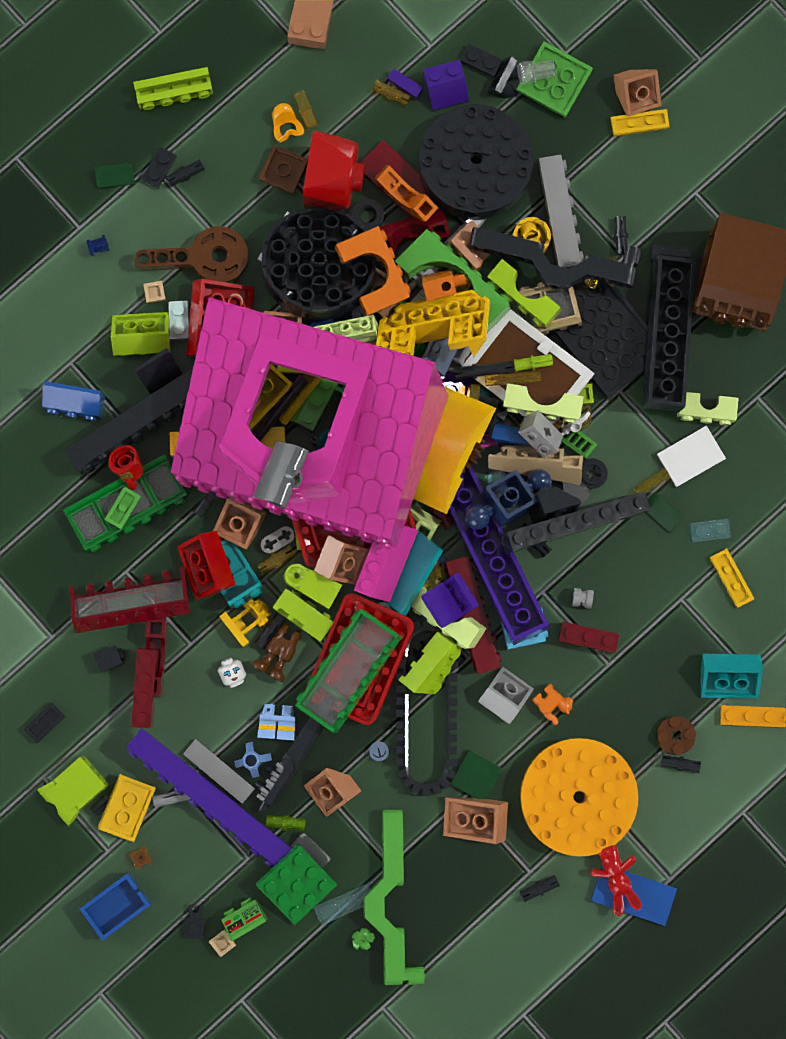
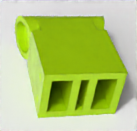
[283,564,342,610]
[37,756,110,827]

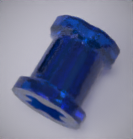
[86,234,110,256]

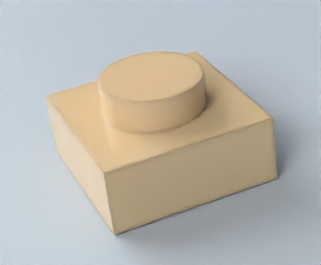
[143,281,166,304]
[209,929,236,957]

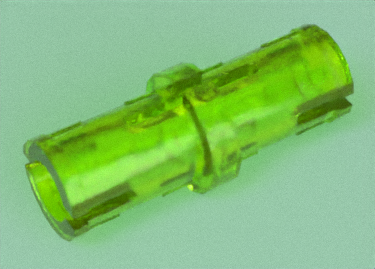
[266,815,306,831]

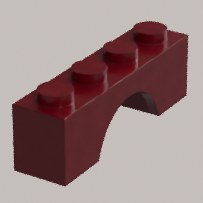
[379,209,450,252]
[145,619,168,697]
[131,647,159,728]

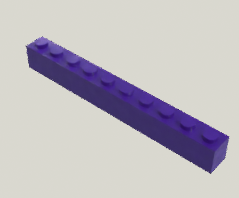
[127,728,293,868]

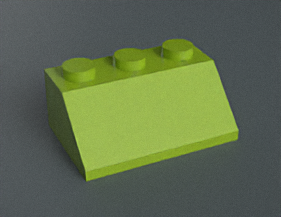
[111,312,171,356]

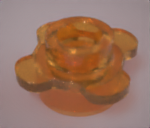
[130,846,152,869]

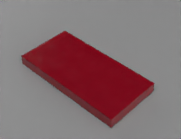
[360,140,431,218]

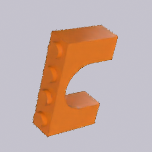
[335,226,411,316]

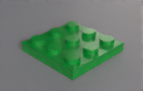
[255,844,337,925]

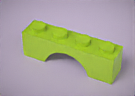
[487,259,561,328]

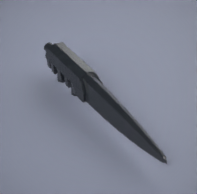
[254,686,338,813]

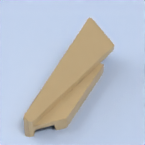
[488,445,583,485]

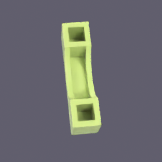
[503,383,584,423]
[411,584,487,649]

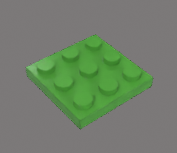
[516,42,593,118]

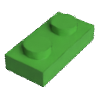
[104,486,142,530]

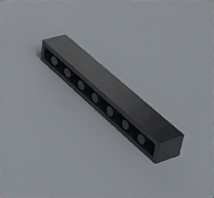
[499,492,651,555]

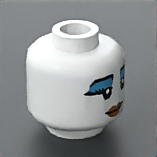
[218,657,246,688]

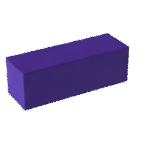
[387,69,423,100]

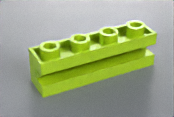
[133,67,213,110]

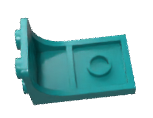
[221,539,264,609]

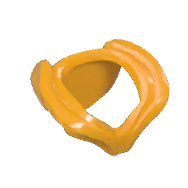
[272,103,304,142]

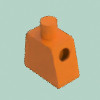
[422,270,467,301]

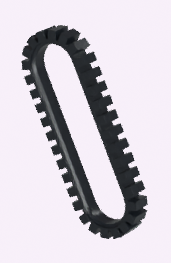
[396,619,457,796]

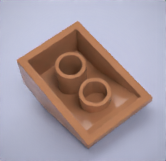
[287,0,334,50]
[443,797,508,844]

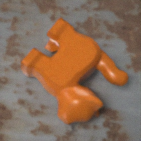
[532,684,573,725]

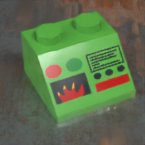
[221,898,268,941]

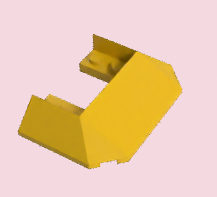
[376,290,490,358]

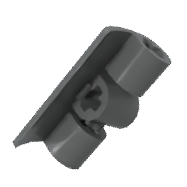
[253,442,309,508]

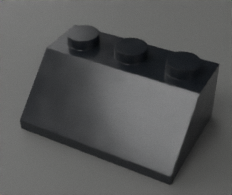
[529,486,581,524]

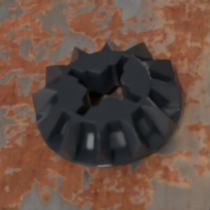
[581,458,608,489]

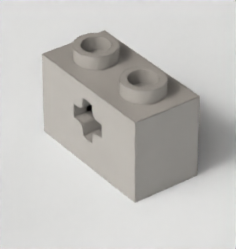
[519,410,563,458]

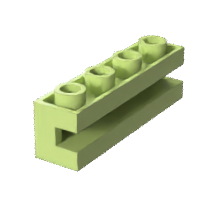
[314,315,379,344]

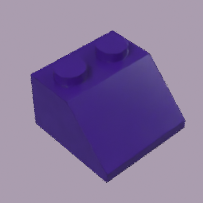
[423,60,469,111]

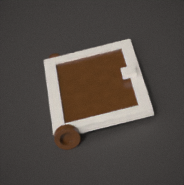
[462,309,595,431]

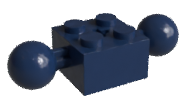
[465,469,552,530]

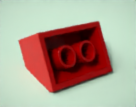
[177,531,236,601]

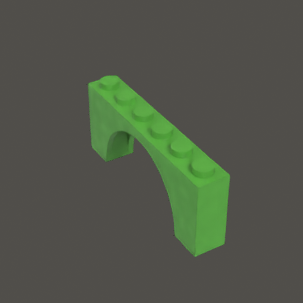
[395,229,510,333]

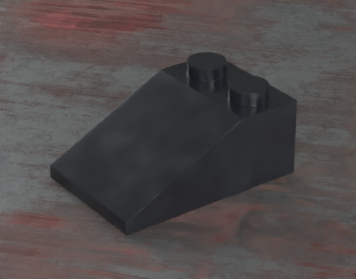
[134,348,183,395]

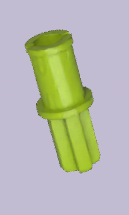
[514,354,553,372]

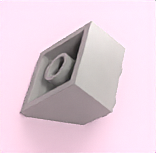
[478,667,534,724]

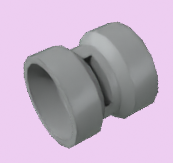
[572,588,594,609]

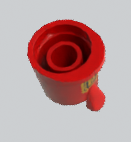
[109,445,144,490]

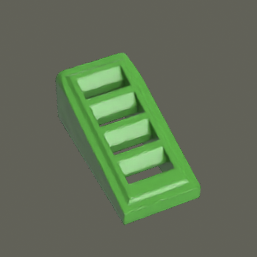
[559,422,598,460]

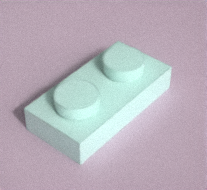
[169,301,189,340]

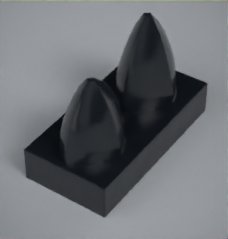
[488,57,522,97]

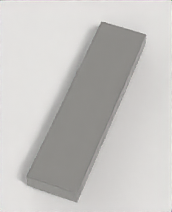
[183,739,255,804]

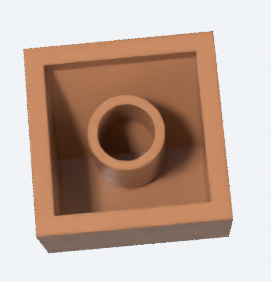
[213,497,267,549]
[314,535,369,585]

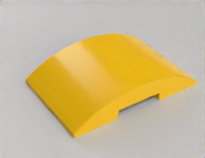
[413,387,496,514]

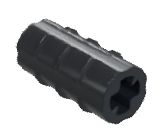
[650,244,691,261]

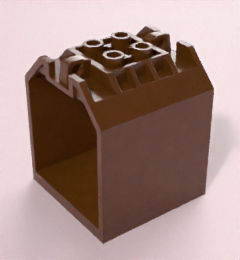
[692,213,786,332]

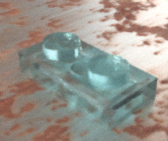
[690,519,731,543]

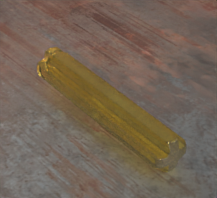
[485,371,542,386]

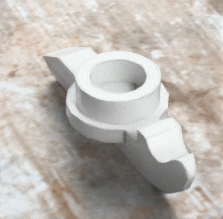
[560,410,590,436]

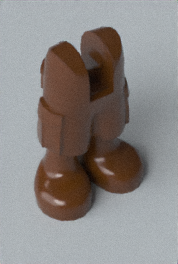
[251,623,301,683]

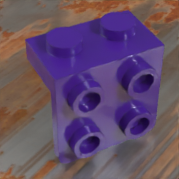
[421,572,479,628]

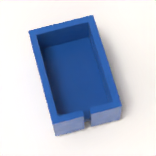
[80,872,152,941]

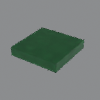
[451,750,503,799]

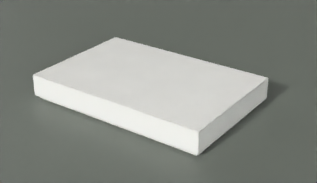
[657,426,726,487]

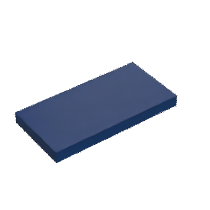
[591,864,677,926]

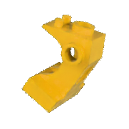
[219,599,271,648]

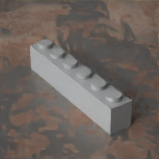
[538,155,583,269]

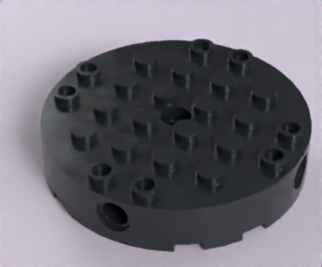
[419,104,533,220]
[262,206,377,320]

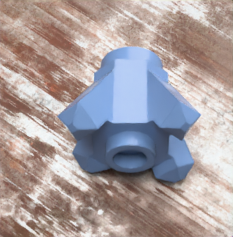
[234,742,272,778]

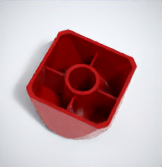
[303,130,365,210]

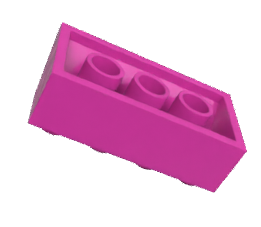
[354,525,418,602]

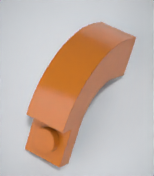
[374,165,438,222]

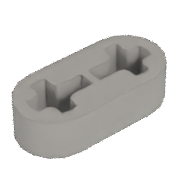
[261,526,295,554]

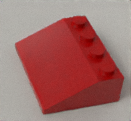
[186,279,254,358]

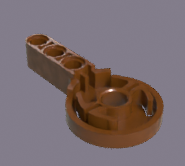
[135,226,248,283]

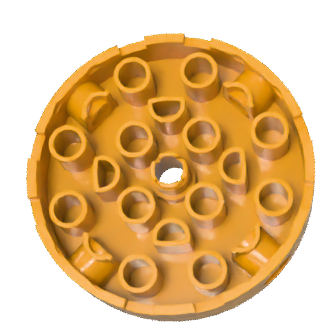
[520,738,638,856]

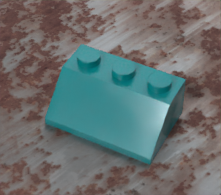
[701,654,763,699]

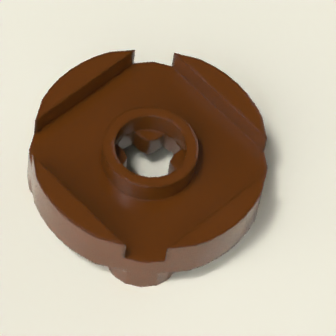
[657,716,696,755]

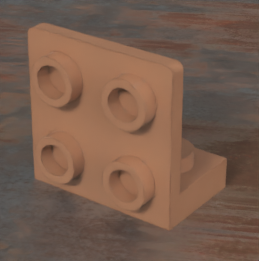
[445,220,490,270]

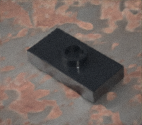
[24,703,66,744]

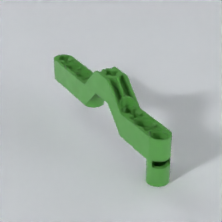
[363,809,425,985]

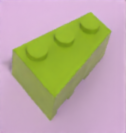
[273,589,333,643]

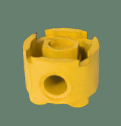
[513,217,551,253]

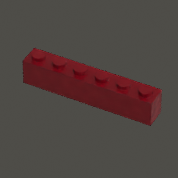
[443,556,502,674]

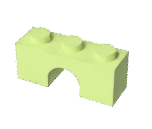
[677,392,738,426]

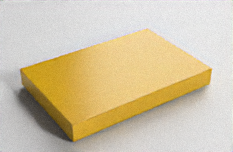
[98,774,156,842]

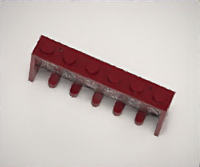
[70,566,191,634]

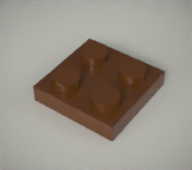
[259,145,308,195]

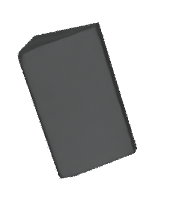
[291,832,332,869]

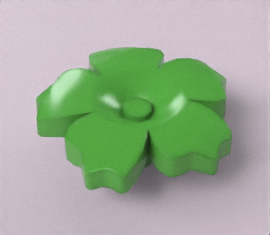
[352,928,375,950]

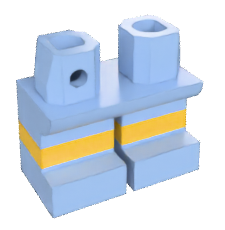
[257,704,296,740]

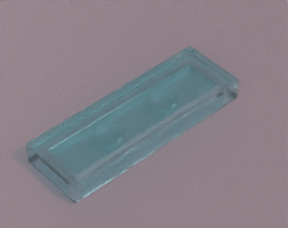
[314,883,371,925]

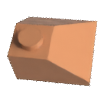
[614,69,662,116]
[304,768,361,817]

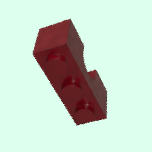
[557,622,620,654]

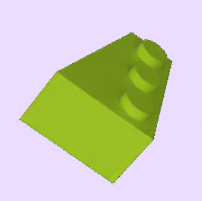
[399,632,462,694]

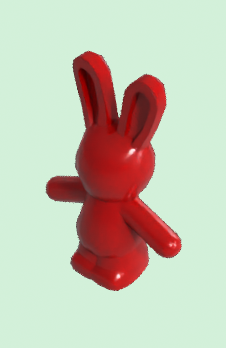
[590,845,642,916]

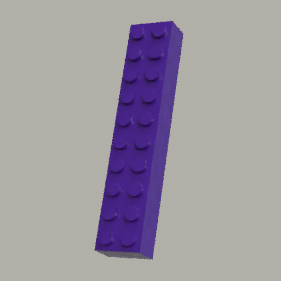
[448,464,549,646]

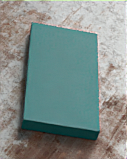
[385,531,443,616]

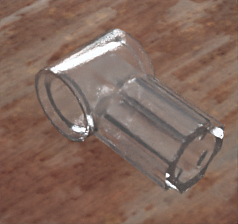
[516,60,556,85]

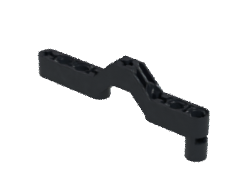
[468,227,643,292]

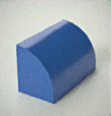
[492,423,532,447]

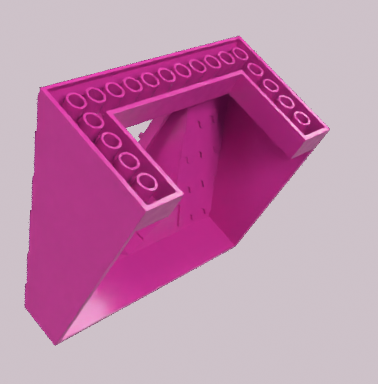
[171,297,448,549]

